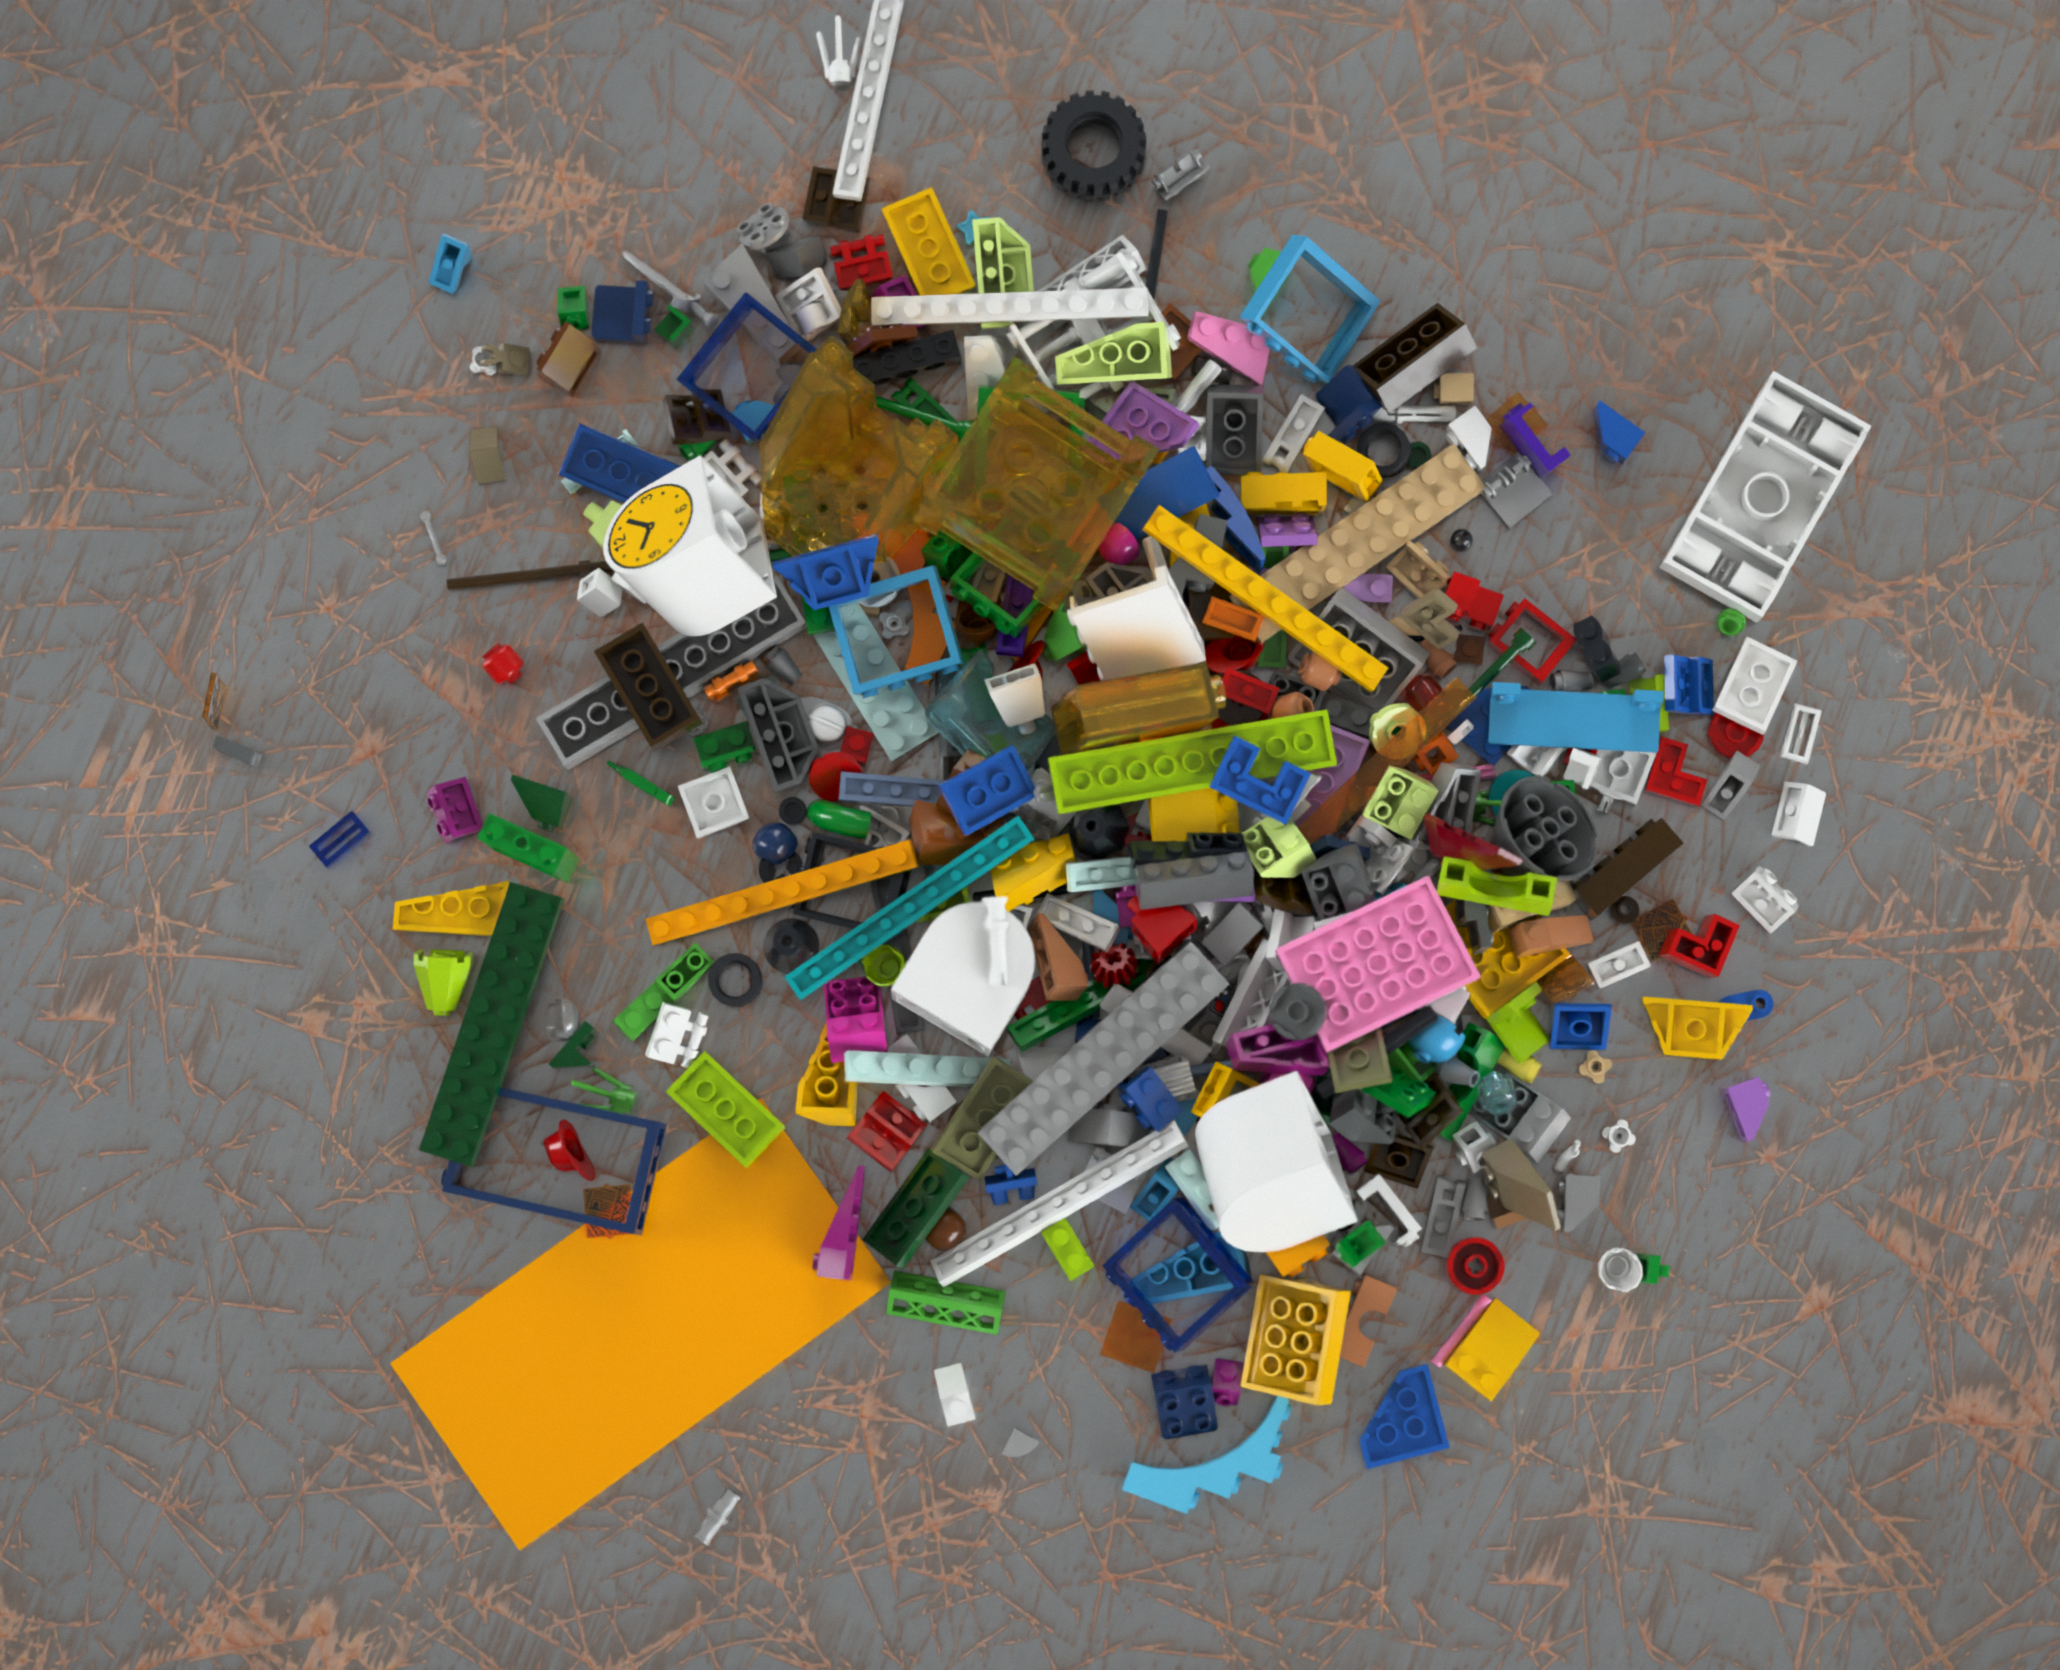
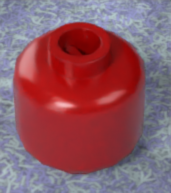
[482,643,524,684]

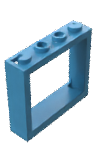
[1239,235,1381,383]
[829,565,965,699]

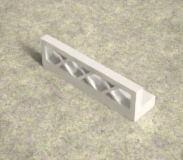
[1036,235,1146,329]
[1212,938,1290,1047]

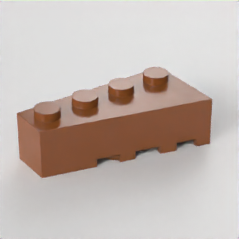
[909,800,1033,865]

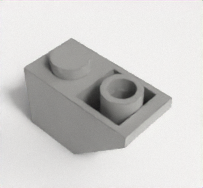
[1557,1175,1600,1232]

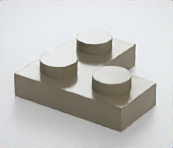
[1399,588,1460,650]

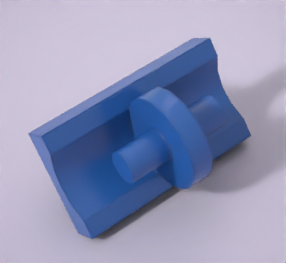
[984,1164,1037,1205]

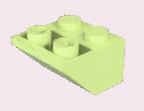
[1362,765,1439,840]
[1242,817,1317,878]

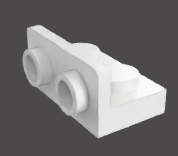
[1731,866,1799,934]

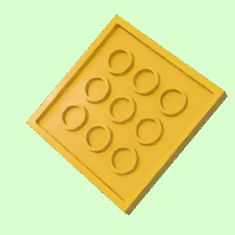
[1445,869,1570,1019]

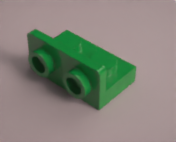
[693,721,757,773]

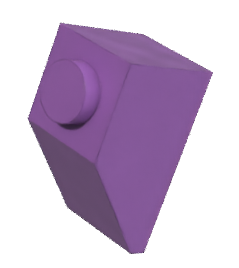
[1723,1077,1771,1142]

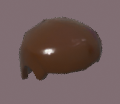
[925,1207,966,1251]

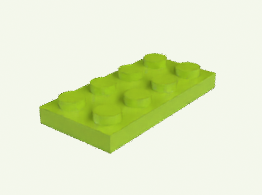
[666,1051,786,1169]

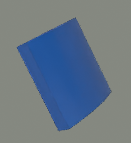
[1664,654,1714,715]

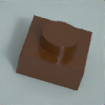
[1454,634,1485,666]

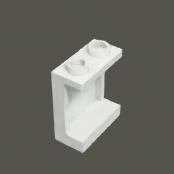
[1352,1174,1422,1247]

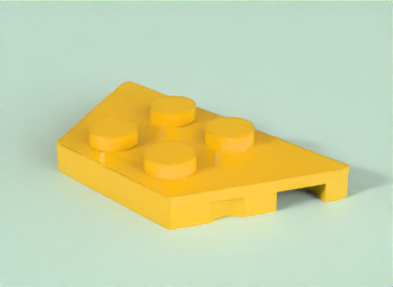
[1642,996,1753,1060]

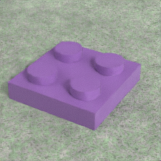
[1257,513,1317,547]

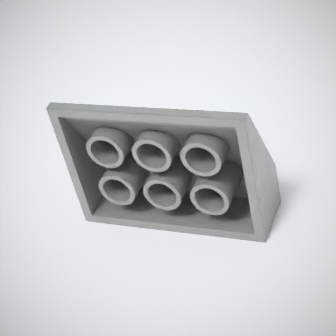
[1286,587,1430,712]

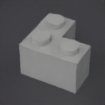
[1068,1104,1149,1148]

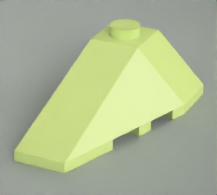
[1055,322,1172,385]

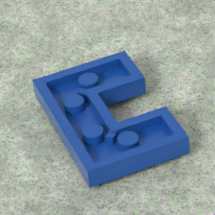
[1209,736,1311,825]

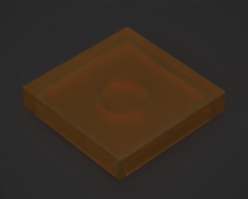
[1100,1301,1172,1373]

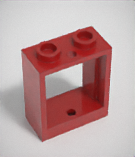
[1487,598,1576,686]

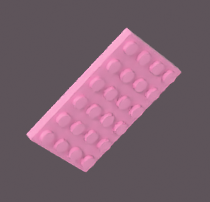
[1275,875,1481,1053]

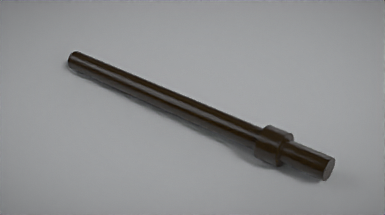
[447,560,614,590]

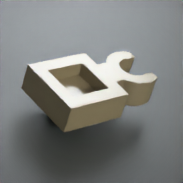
[480,343,530,376]

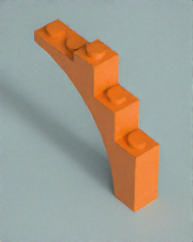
[850,515,957,688]

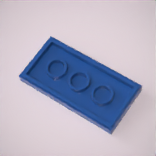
[558,422,681,503]
[1097,446,1220,540]

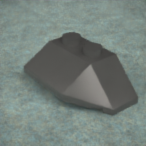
[737,678,819,793]

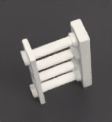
[1064,248,1181,351]
[1006,319,1124,422]

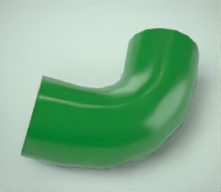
[807,799,871,839]

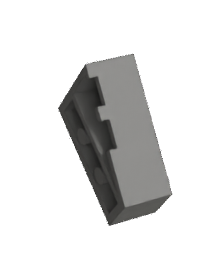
[1401,762,1481,850]

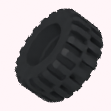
[1041,90,1147,202]

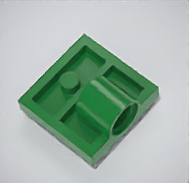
[1360,1066,1437,1117]

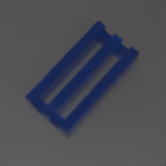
[309,811,371,868]

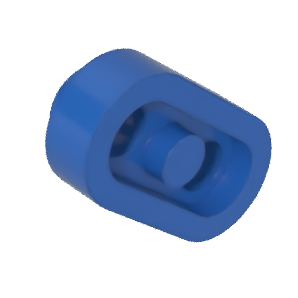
[1718,990,1774,1021]

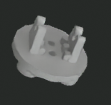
[737,203,790,256]

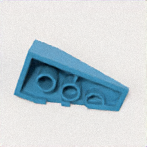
[1132,1232,1253,1307]

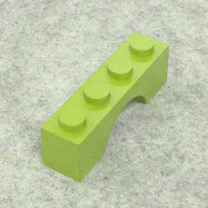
[1437,856,1557,916]

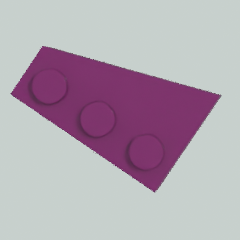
[1226,1024,1330,1076]

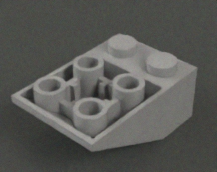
[1468,1064,1571,1163]

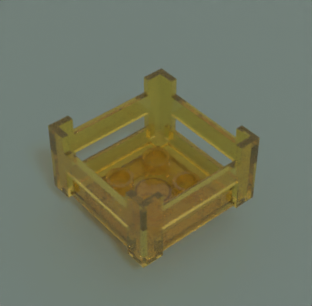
[912,357,1160,612]

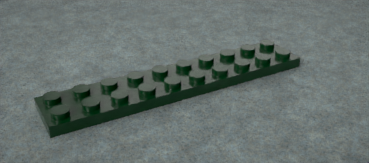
[419,882,565,1168]

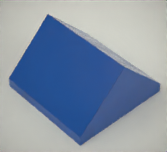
[1549,1003,1612,1050]

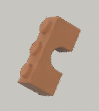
[1340,1275,1397,1368]

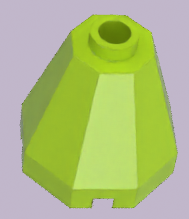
[414,949,474,1016]

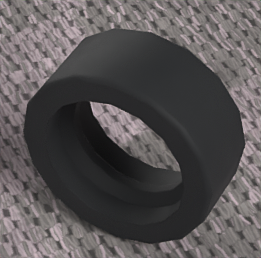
[1357,422,1412,478]
[708,953,762,1007]

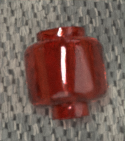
[1405,675,1446,716]

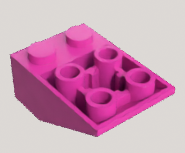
[824,976,888,1063]

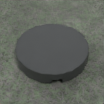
[1269,983,1327,1040]

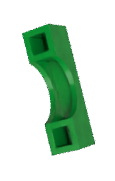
[1438,1022,1506,1142]

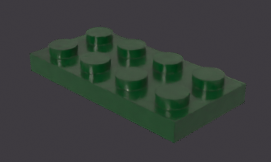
[862,1148,969,1270]

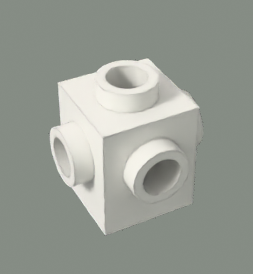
[1452,1121,1497,1173]

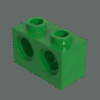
[921,514,983,580]

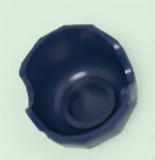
[752,822,798,865]

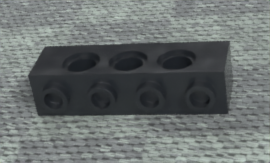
[846,330,962,391]

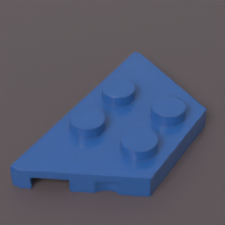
[773,534,879,610]

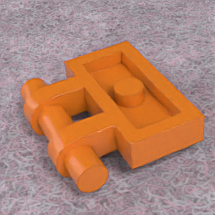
[703,661,759,702]

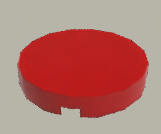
[1707,713,1764,759]
[809,752,864,802]

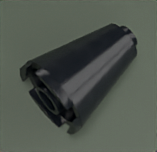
[763,918,820,974]

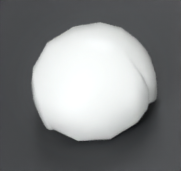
[1598,1248,1643,1293]

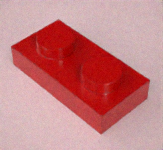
[1216,667,1280,714]

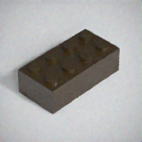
[1353,303,1477,413]
[594,622,703,752]
[1571,818,1684,921]

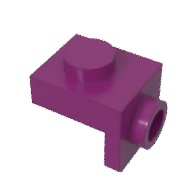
[1212,1358,1244,1406]

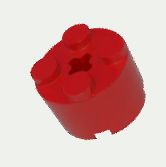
[1444,1237,1505,1295]

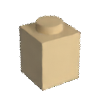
[1433,373,1474,407]

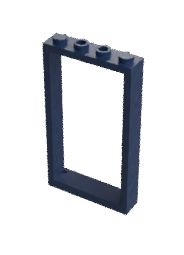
[441,1088,667,1236]

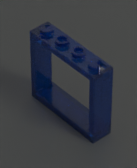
[676,292,827,445]
[1102,1197,1256,1353]

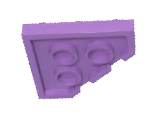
[1083,380,1199,464]

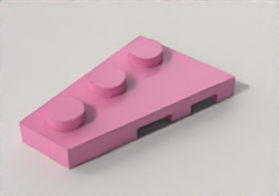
[1187,311,1270,386]

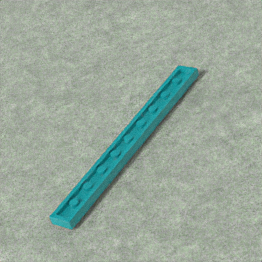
[784,816,1035,1000]

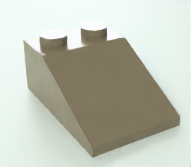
[1481,1138,1561,1231]

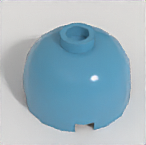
[1407,1010,1465,1063]

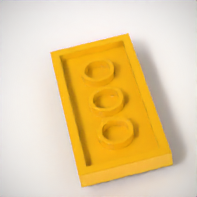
[882,187,976,296]

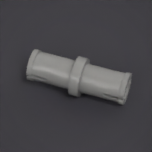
[693,1488,741,1546]

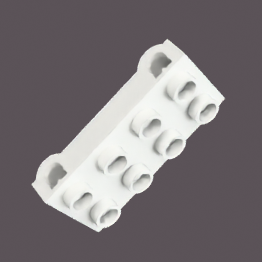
[1659,371,1871,623]

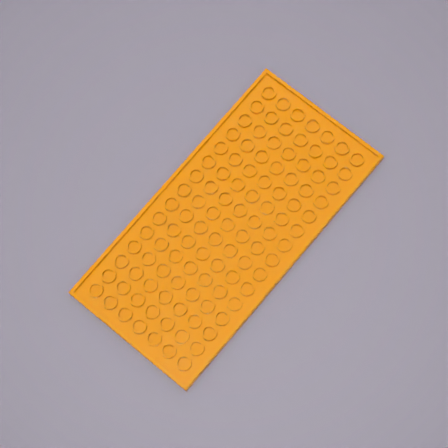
[390,1098,892,1551]

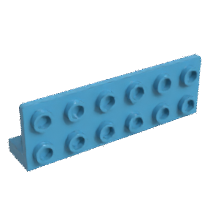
[1488,682,1664,753]

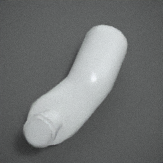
[1553,1140,1581,1174]

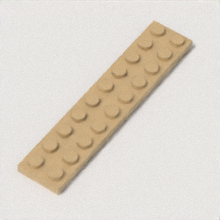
[1229,444,1485,644]

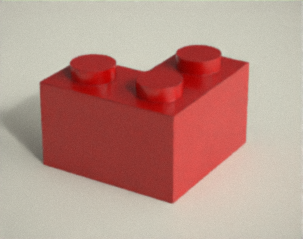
[1444,571,1504,632]
[1659,914,1740,978]

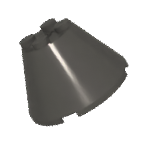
[1490,776,1598,881]

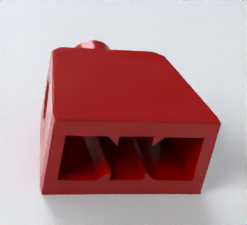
[1127,895,1197,964]

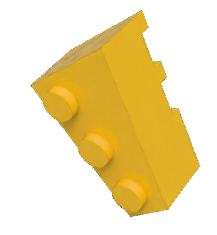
[1240,472,1327,516]

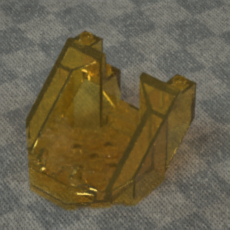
[759,335,959,563]

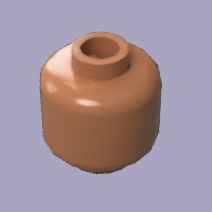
[1298,652,1342,691]
[1271,692,1314,719]

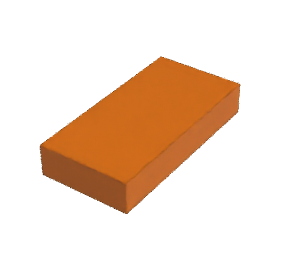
[1202,596,1264,642]

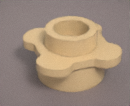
[1579,1050,1612,1084]

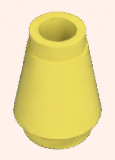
[1497,1048,1542,1084]

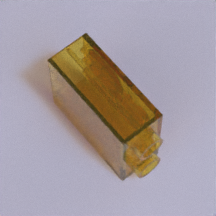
[1051,662,1226,756]

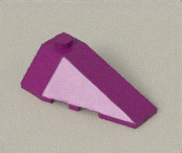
[813,1166,866,1280]

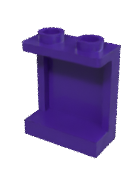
[1499,402,1571,478]

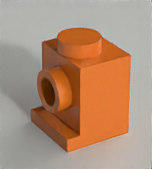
[1412,732,1459,775]

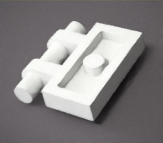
[704,439,764,499]
[645,1002,709,1068]

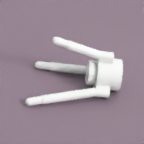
[817,15,861,86]

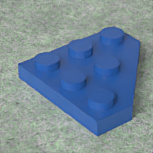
[1429,686,1531,766]
[1359,1364,1450,1469]

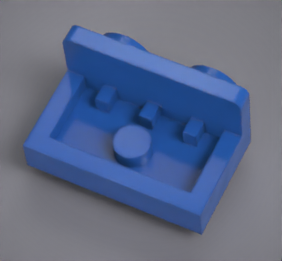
[1117,1065,1183,1132]

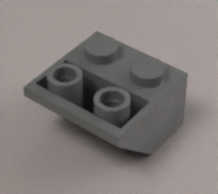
[1301,843,1376,921]
[1329,1089,1398,1144]

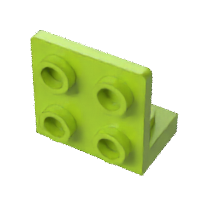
[1486,982,1550,1064]

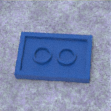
[938,745,1036,836]

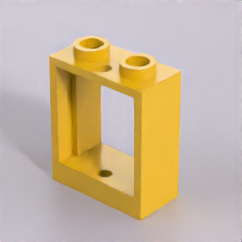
[1303,431,1383,503]
[1190,1062,1261,1118]

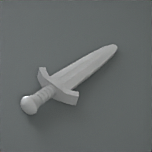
[622,250,719,328]

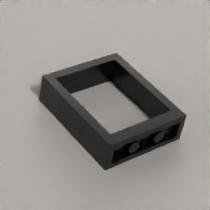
[791,832,911,939]

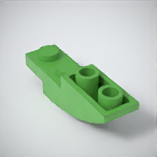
[612,942,715,1042]

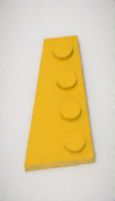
[393,881,510,937]

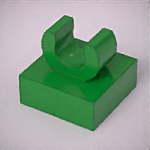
[1637,1253,1670,1284]

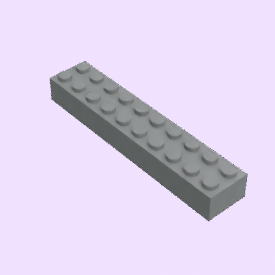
[536,575,807,770]
[978,941,1229,1176]

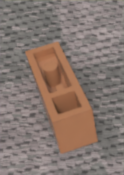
[1027,913,1088,1001]
[1508,915,1594,958]

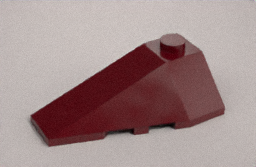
[1423,813,1522,870]

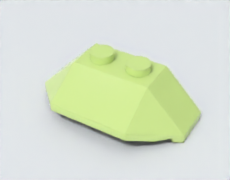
[972,217,1034,329]

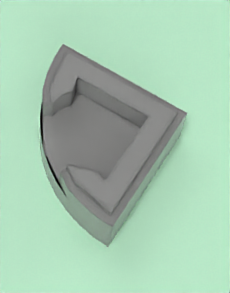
[1001,1428,1040,1457]

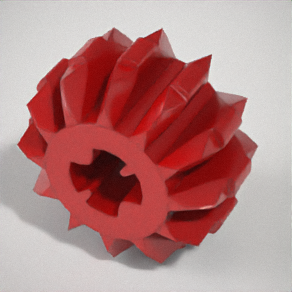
[1090,942,1139,989]

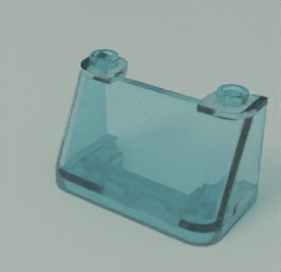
[925,650,1059,770]

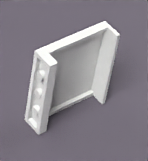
[1067,565,1206,682]

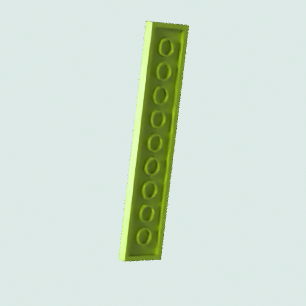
[1048,709,1337,814]

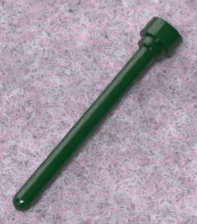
[1432,627,1537,733]

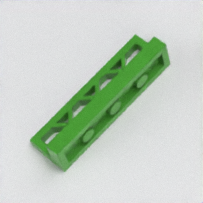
[886,1270,1006,1335]

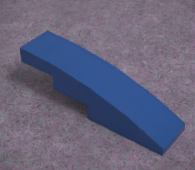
[1207,465,1265,574]

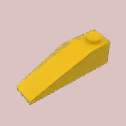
[796,1023,858,1126]

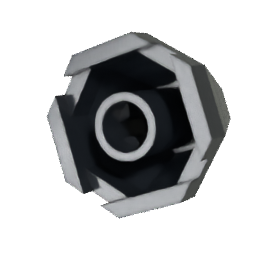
[1069,805,1130,859]

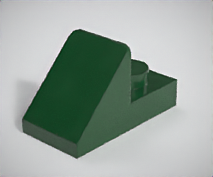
[549,1021,597,1069]

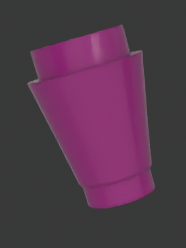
[1332,1132,1368,1175]

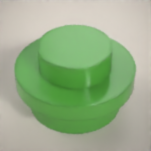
[1718,608,1746,636]

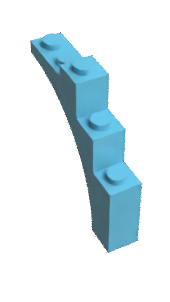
[1122,1395,1292,1514]

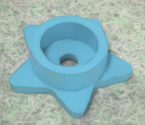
[956,210,990,245]

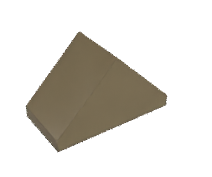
[470,426,506,485]

